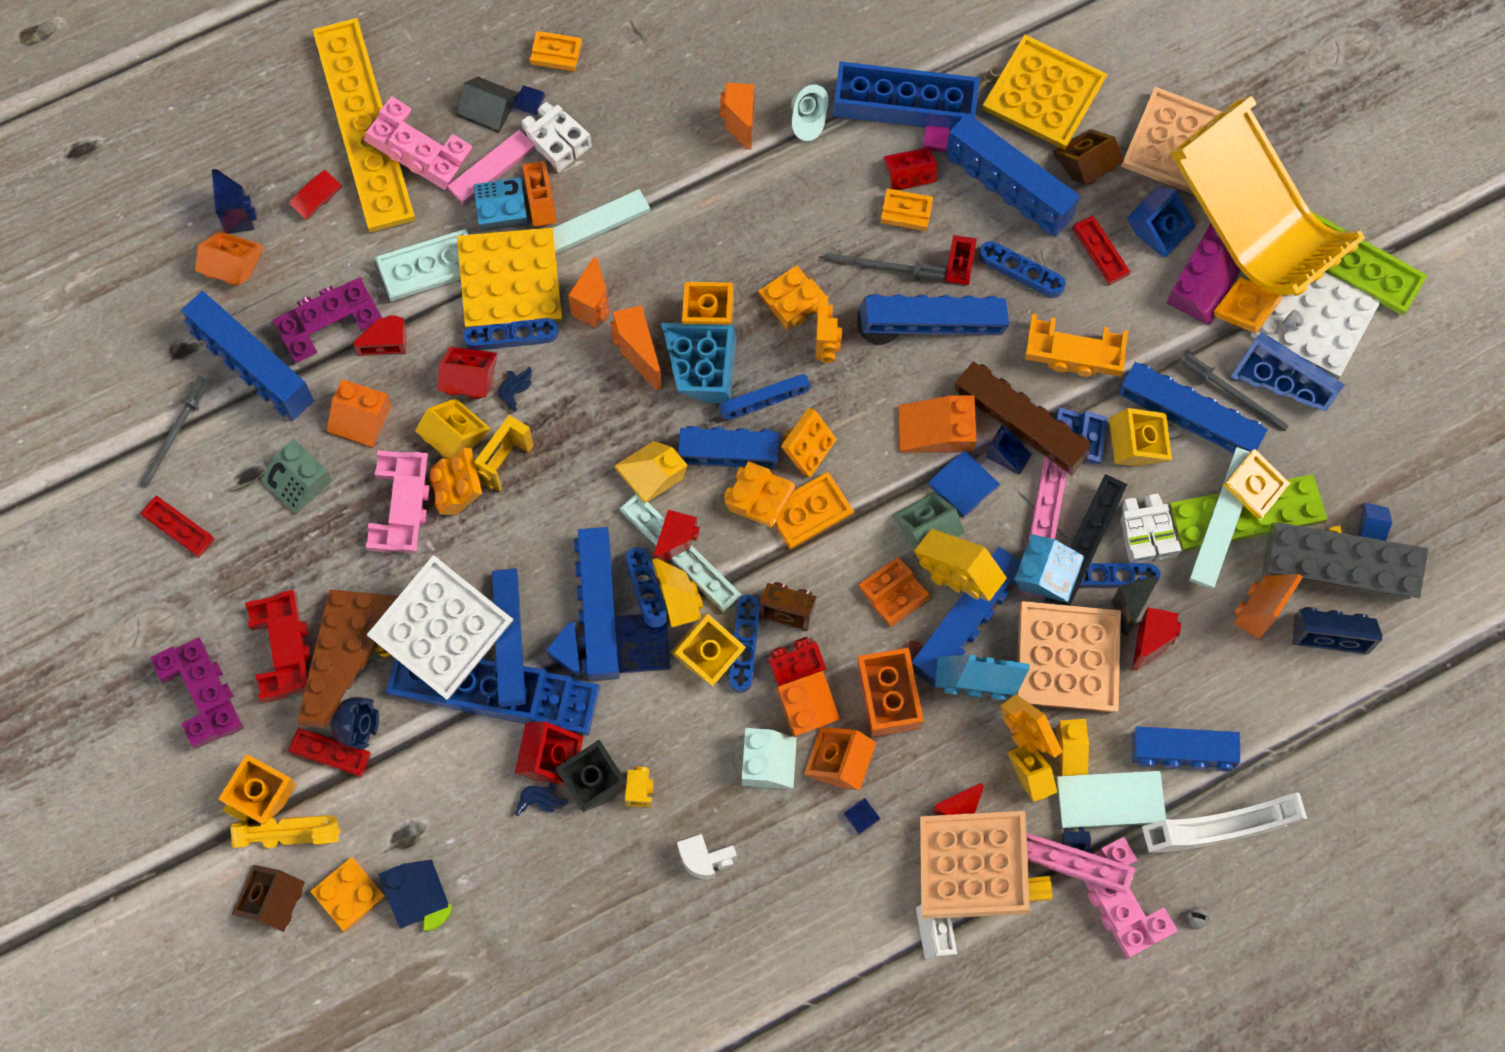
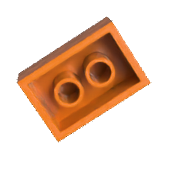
[857,648,924,738]

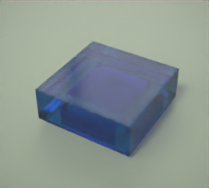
[514,85,545,115]
[844,798,881,835]

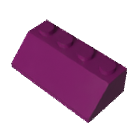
[1166,223,1240,325]

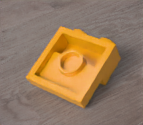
[758,265,826,330]
[815,295,842,363]
[429,448,482,515]
[724,461,795,528]
[1000,694,1062,758]

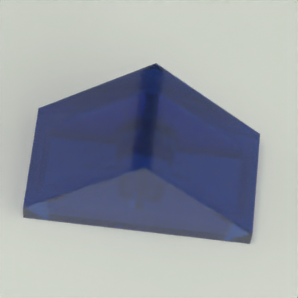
[986,425,1032,474]

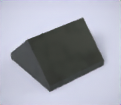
[457,76,520,133]
[1112,576,1159,636]
[556,739,627,812]

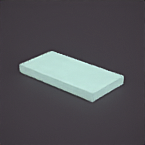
[375,229,468,302]
[1056,771,1166,829]

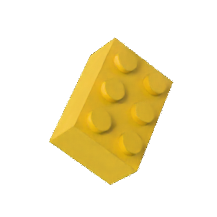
[914,528,1007,601]

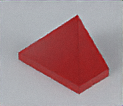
[933,783,984,816]

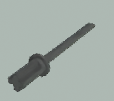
[825,253,945,281]
[1181,353,1289,431]
[141,376,210,488]

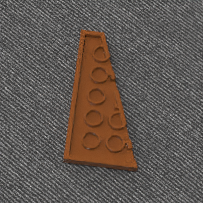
[298,589,399,728]

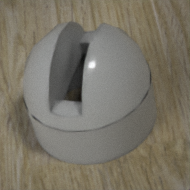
[1282,309,1304,331]
[1186,907,1209,929]

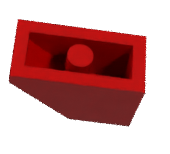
[354,315,406,356]
[653,509,701,562]

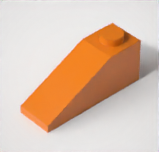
[522,160,557,227]

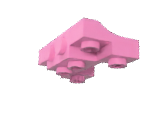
[364,96,473,190]
[366,450,430,554]
[1083,837,1178,959]

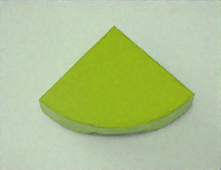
[424,904,453,932]

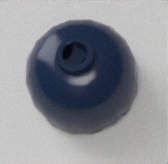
[330,697,379,750]

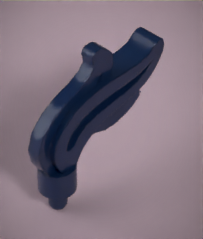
[498,366,532,412]
[515,783,568,816]

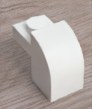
[677,834,737,880]

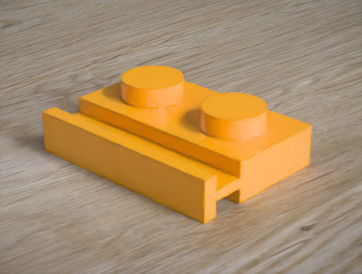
[530,31,582,72]
[880,189,933,231]

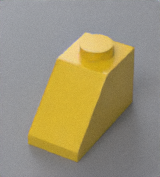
[1056,719,1089,776]
[1008,747,1057,802]

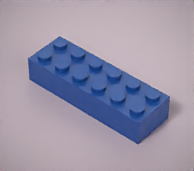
[833,61,979,130]
[945,113,1080,237]
[181,290,314,421]

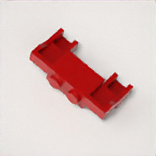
[245,590,312,703]

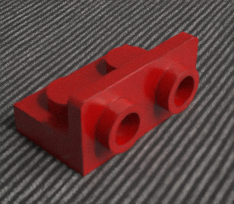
[884,147,937,190]
[765,637,827,687]

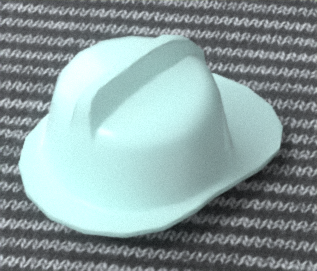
[791,84,829,141]

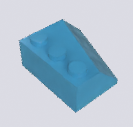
[661,323,737,404]
[935,655,1030,700]

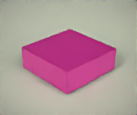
[923,125,949,152]

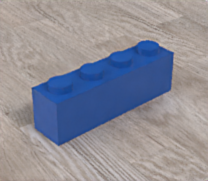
[679,426,779,469]
[1132,726,1240,772]

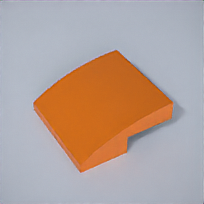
[858,557,930,628]

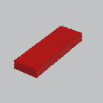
[1072,215,1131,285]
[140,495,215,558]
[288,728,371,778]

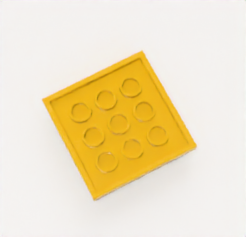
[982,35,1107,150]
[457,228,562,329]

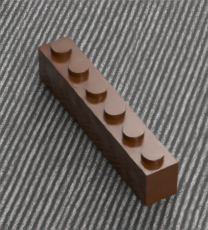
[955,361,1091,476]

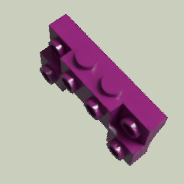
[272,277,382,364]
[150,637,244,750]

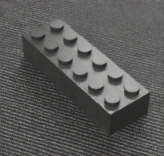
[1263,522,1429,598]

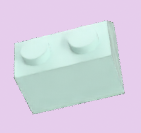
[742,728,797,789]

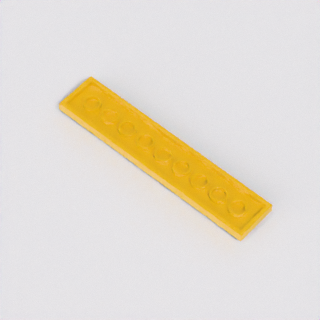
[312,18,416,233]

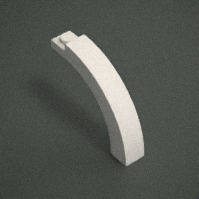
[1142,793,1307,853]

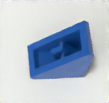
[1358,502,1392,541]
[546,622,581,678]

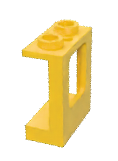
[475,415,534,492]

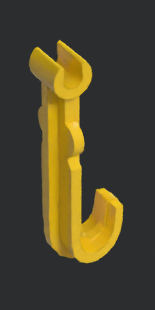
[230,815,341,849]

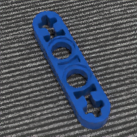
[979,241,1066,298]
[463,318,558,350]
[719,374,812,420]
[626,547,667,628]
[1079,563,1160,588]
[729,595,760,693]

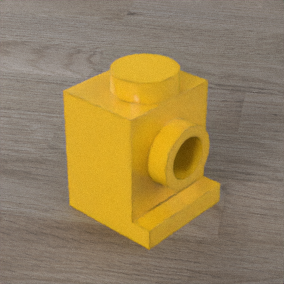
[625,767,654,808]

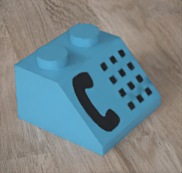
[474,177,528,231]
[1015,534,1084,603]

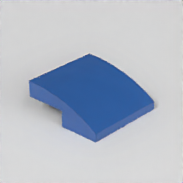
[1054,407,1108,464]
[927,451,1000,518]

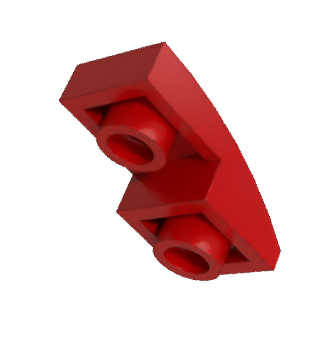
[289,169,342,220]

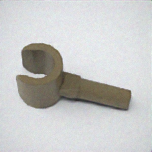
[978,65,1002,92]

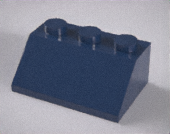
[1292,607,1382,655]

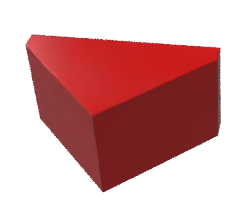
[945,235,977,285]

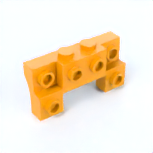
[1024,314,1128,377]

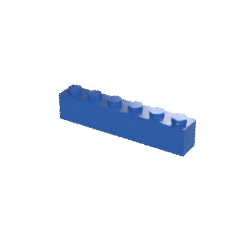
[860,294,1009,335]
[1118,362,1268,454]
[574,527,620,682]
[912,546,1021,687]

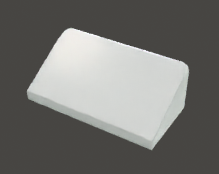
[916,905,957,959]

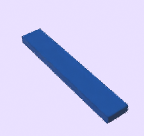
[492,568,526,707]

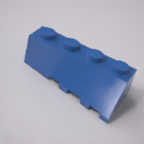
[1230,332,1345,411]

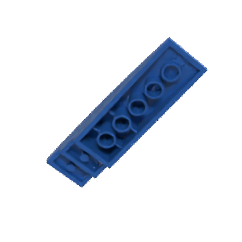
[386,658,600,736]

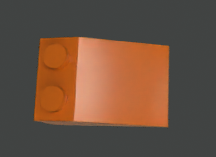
[610,305,662,391]
[898,396,976,453]
[1234,574,1303,640]

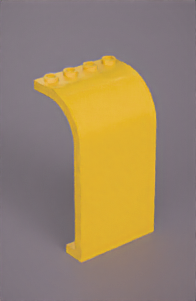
[1170,96,1365,296]

